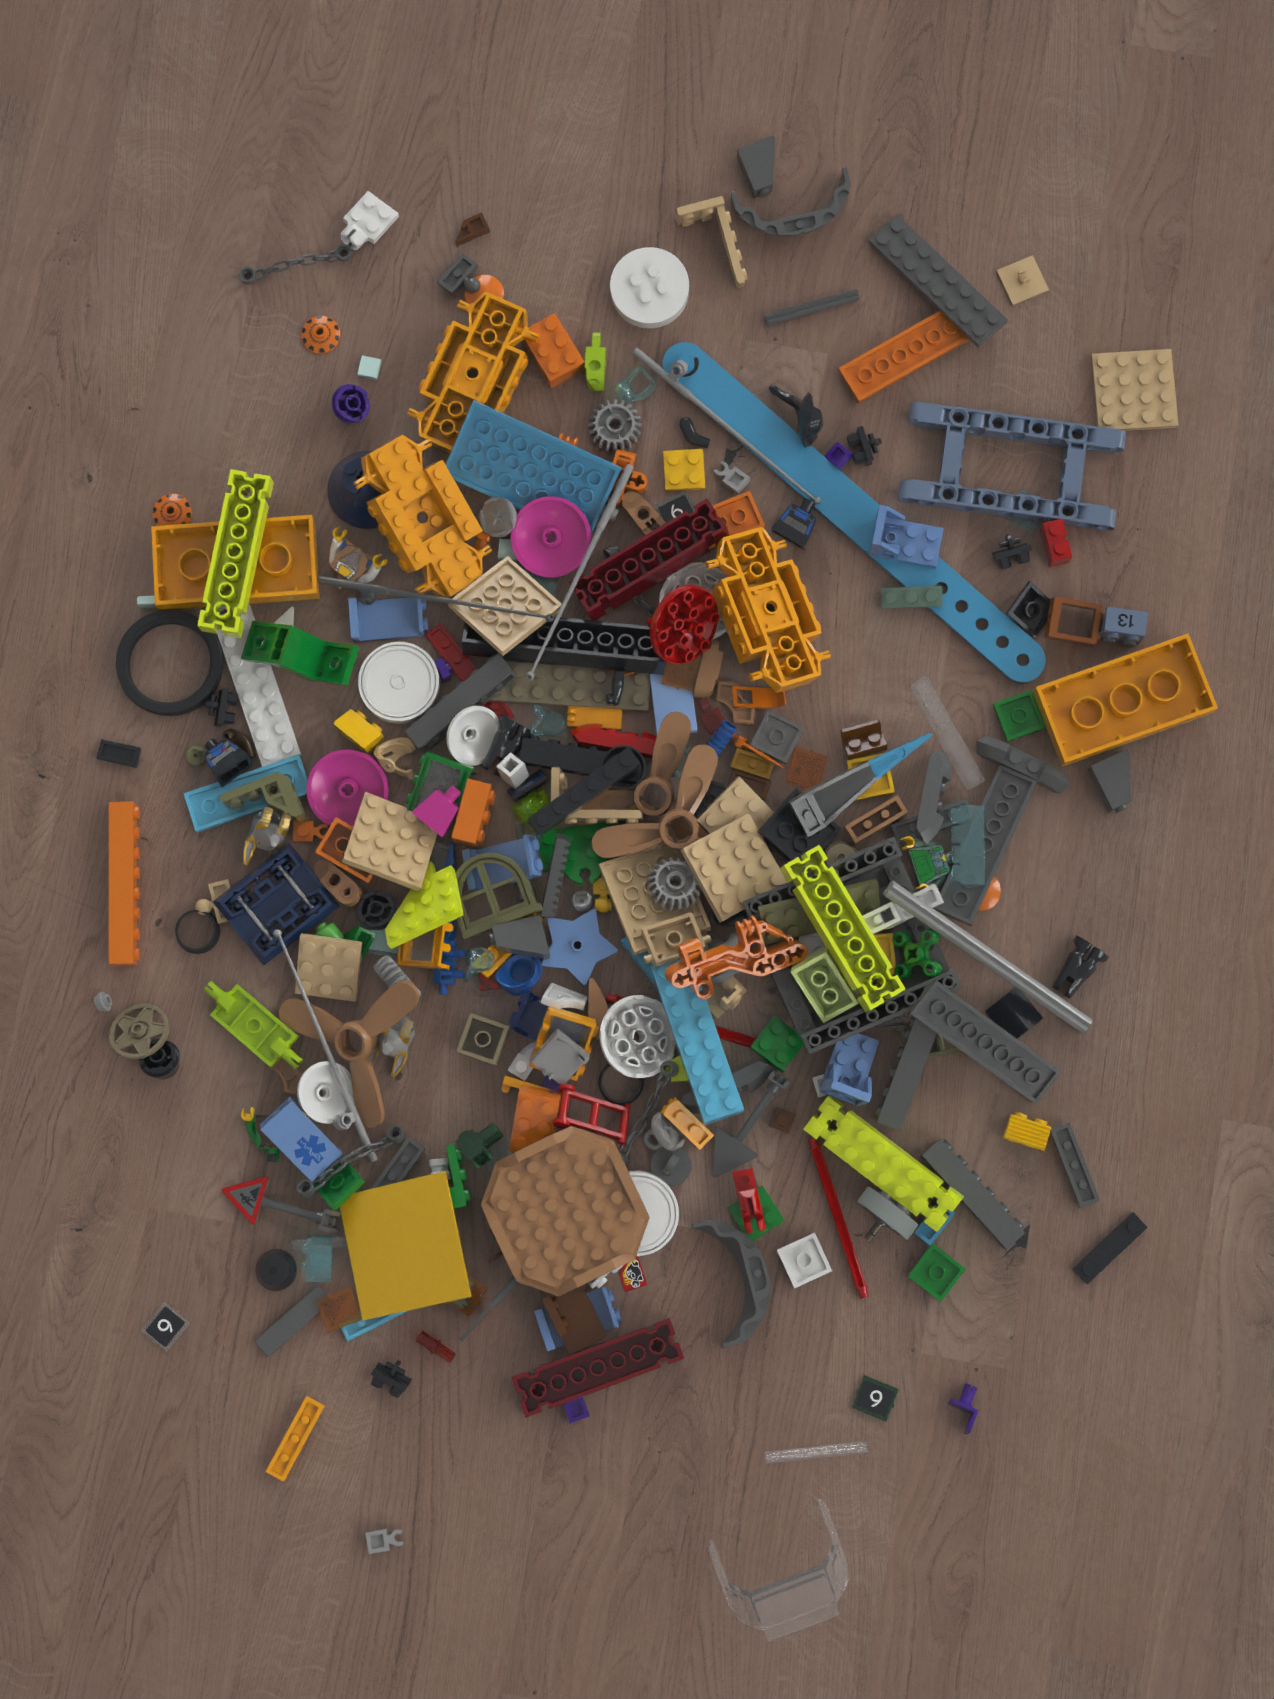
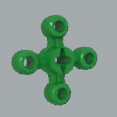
[892,928,942,980]

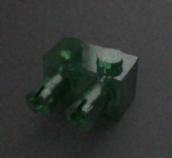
[455,1122,504,1169]

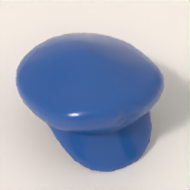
[496,954,542,996]

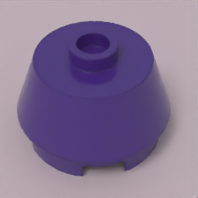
[332,384,370,424]

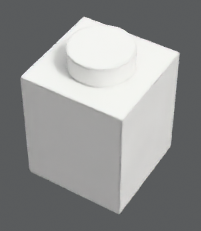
[496,753,530,789]

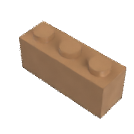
[843,795,908,847]

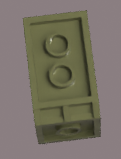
[219,772,308,823]

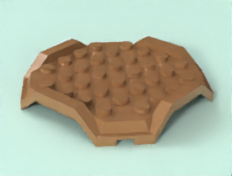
[481,1126,650,1296]

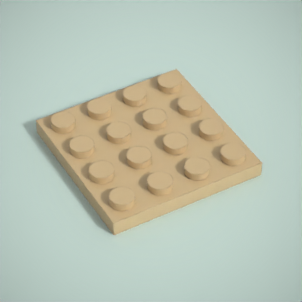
[1091,349,1178,431]
[448,556,562,656]
[342,792,437,892]
[680,813,787,922]

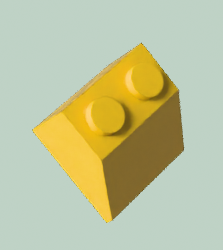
[333,709,384,755]

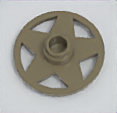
[109,1004,170,1060]

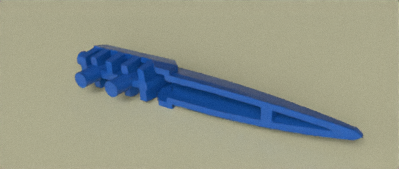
[433,842,465,995]

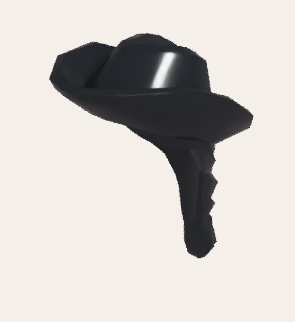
[769,385,823,447]

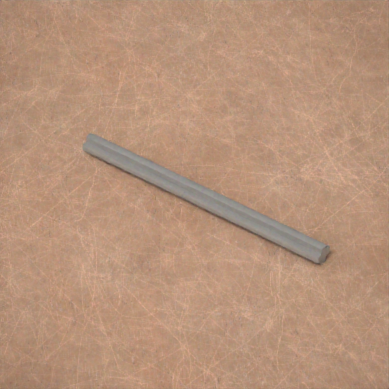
[883,881,1093,1034]

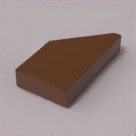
[455,213,490,246]

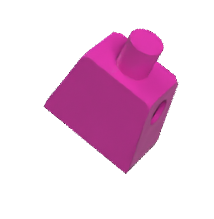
[412,785,461,837]

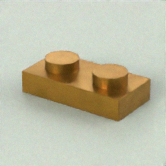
[730,748,774,780]

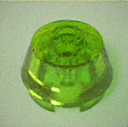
[512,788,551,827]

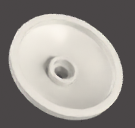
[447,706,501,766]
[297,1061,355,1124]

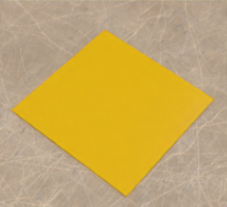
[340,1171,472,1321]

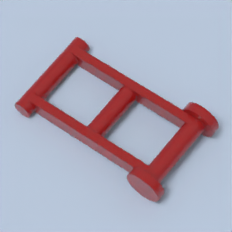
[553,1084,630,1145]

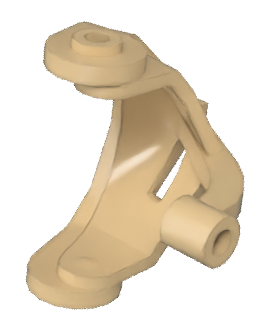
[373,737,416,780]

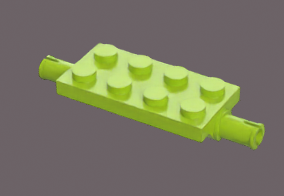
[203,981,303,1070]

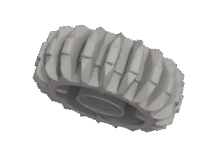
[588,399,642,453]
[647,856,702,911]
[373,955,421,997]

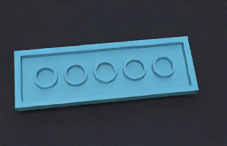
[183,755,308,833]

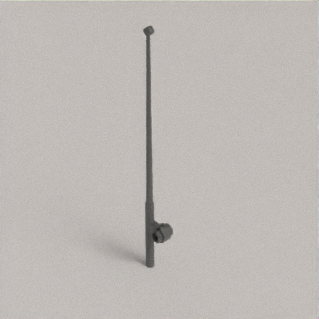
[318,576,554,622]

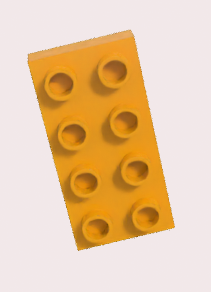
[151,515,320,611]
[1033,633,1218,767]

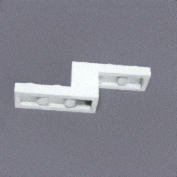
[862,884,944,934]

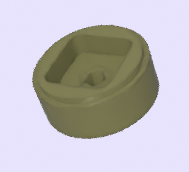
[184,746,205,766]

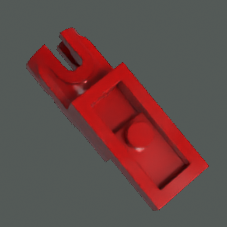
[732,1168,766,1234]

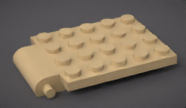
[599,839,712,968]

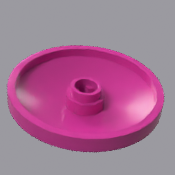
[511,496,592,578]
[306,749,389,827]

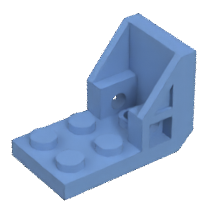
[869,505,944,568]
[820,1033,879,1106]

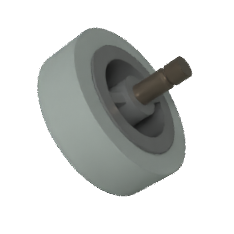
[857,1186,918,1242]

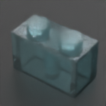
[302,1234,333,1282]

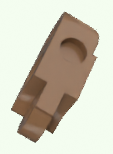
[622,491,666,536]
[693,640,724,699]
[314,859,364,907]

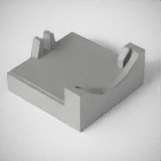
[531,1029,590,1084]

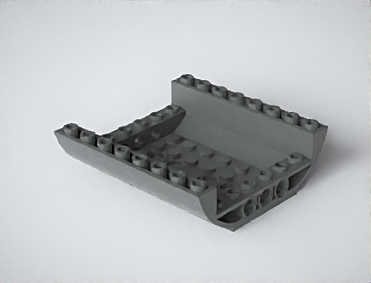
[743,837,962,1054]

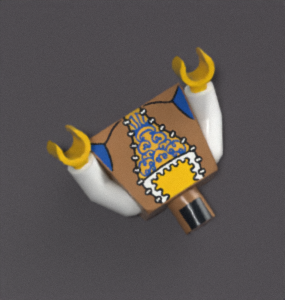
[329,526,388,590]

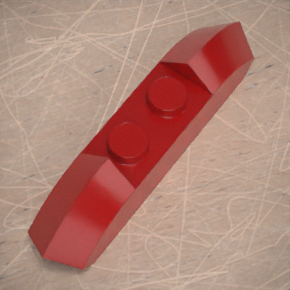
[570,723,657,759]

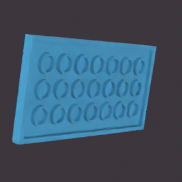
[446,400,621,534]

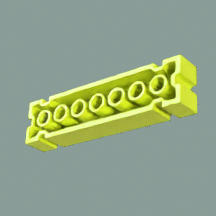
[197,469,274,638]
[780,845,905,1012]
[803,1096,964,1232]

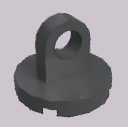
[651,1147,692,1186]

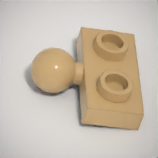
[195,879,235,924]

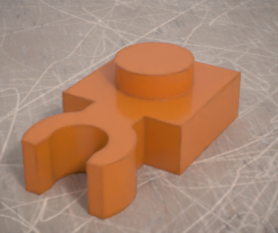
[293,821,329,843]

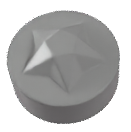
[571,891,592,912]

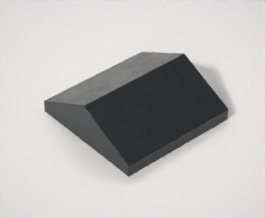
[1006,581,1050,638]
[985,987,1043,1038]

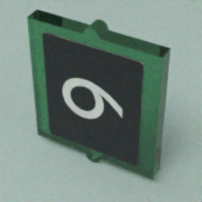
[852,1375,899,1422]

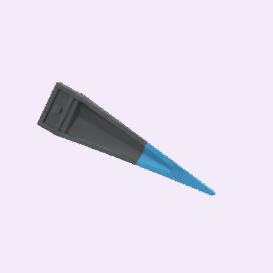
[788,733,932,837]

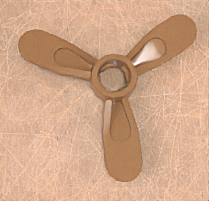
[577,711,709,842]
[592,744,718,858]
[279,981,419,1128]

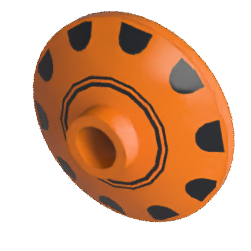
[301,316,341,354]
[152,494,192,526]

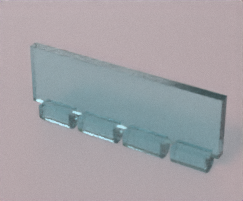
[951,805,985,886]

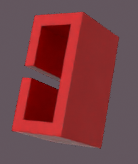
[1040,519,1073,567]

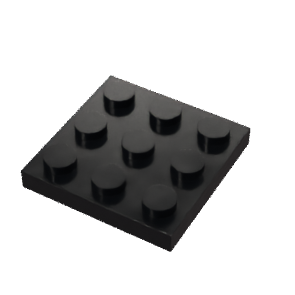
[757,788,841,862]

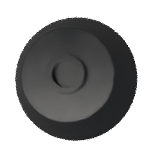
[356,890,397,930]
[139,1038,180,1080]
[255,1249,297,1291]

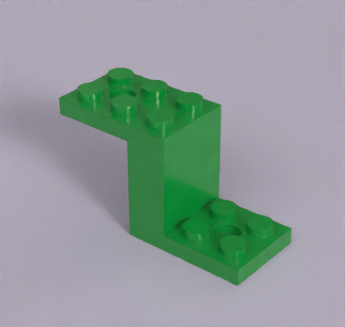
[241,621,359,686]
[446,1144,472,1210]

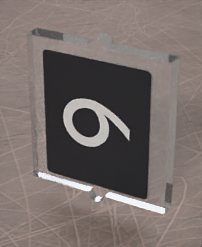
[141,1301,191,1352]

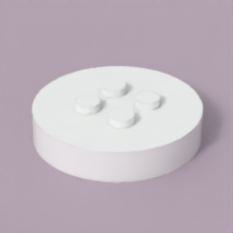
[610,247,689,329]
[358,642,440,724]
[629,1171,679,1256]

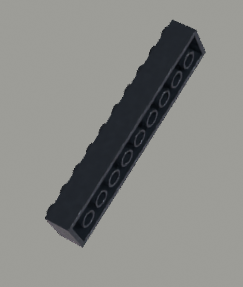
[462,617,665,675]

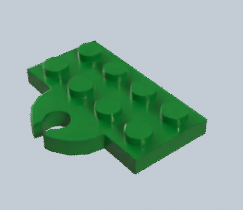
[538,822,621,886]

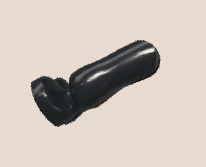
[482,714,534,777]
[1052,935,1109,999]

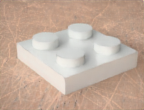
[777,1233,832,1288]

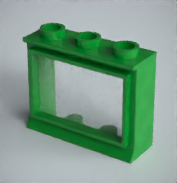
[406,751,475,826]

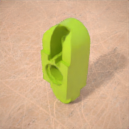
[585,332,606,392]

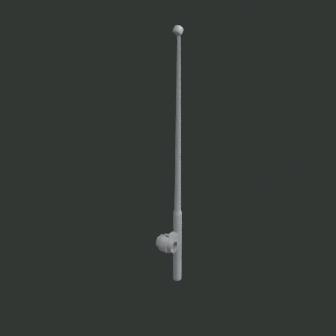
[633,348,821,504]
[526,464,634,680]
[273,929,378,1163]

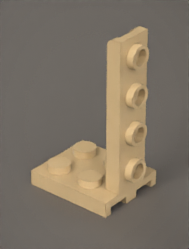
[675,196,747,288]
[551,767,643,824]
[701,976,747,1019]

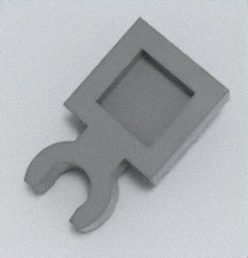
[714,461,751,495]
[365,1528,404,1554]

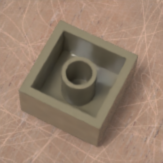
[456,1013,510,1067]

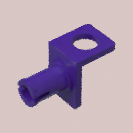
[948,1383,978,1435]

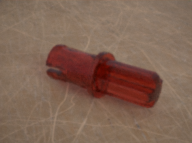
[416,1330,456,1363]

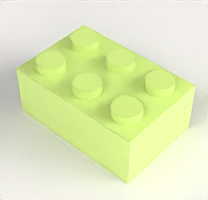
[791,946,860,1023]

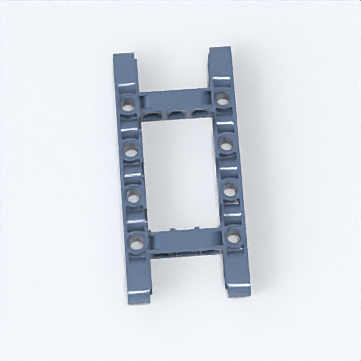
[898,402,1126,531]

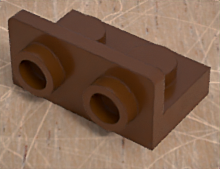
[840,720,888,760]

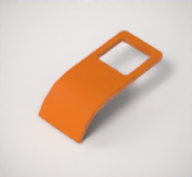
[732,686,786,709]

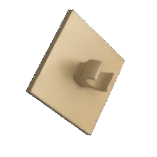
[997,255,1049,306]

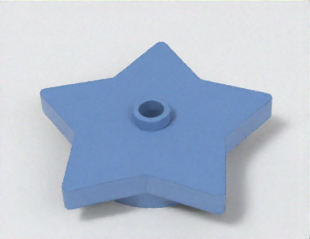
[542,909,618,986]

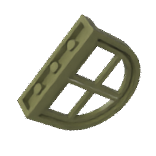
[456,853,543,939]

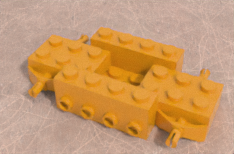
[407,292,540,454]
[353,434,492,598]
[705,527,831,694]

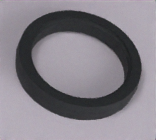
[116,610,223,716]

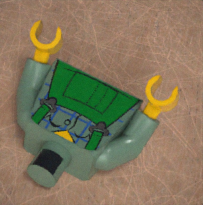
[900,836,957,891]

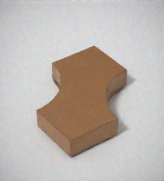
[716,681,755,726]
[268,1058,302,1095]

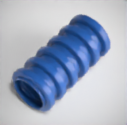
[707,720,737,757]

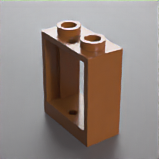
[1044,596,1104,647]

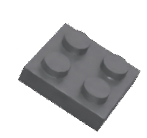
[750,710,804,764]

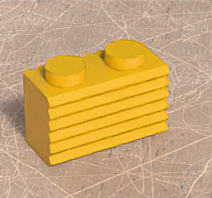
[1002,1112,1051,1151]

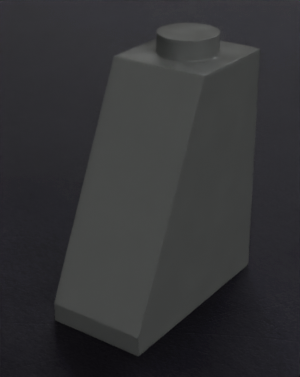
[737,135,775,198]
[1088,749,1131,813]
[489,915,550,959]

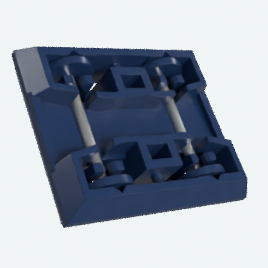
[213,843,339,966]

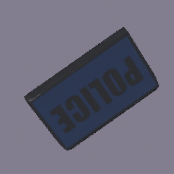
[507,770,548,803]

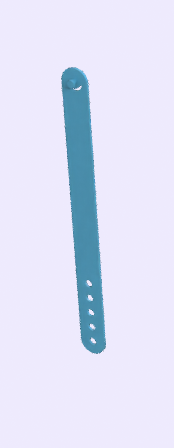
[662,342,1046,683]

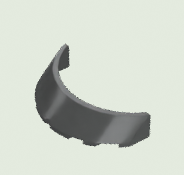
[730,166,851,237]
[691,1219,770,1348]

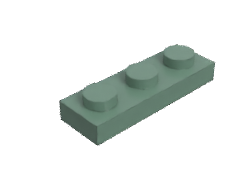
[881,586,943,608]

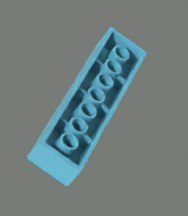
[650,960,744,1125]

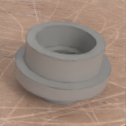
[94,991,112,1012]

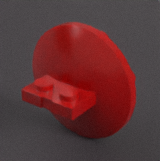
[646,585,720,664]

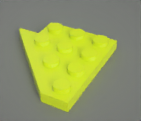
[385,861,464,949]

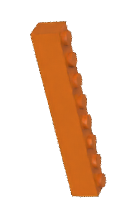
[109,801,140,966]

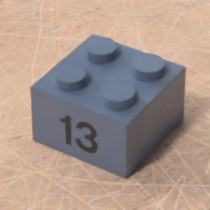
[1099,607,1148,647]

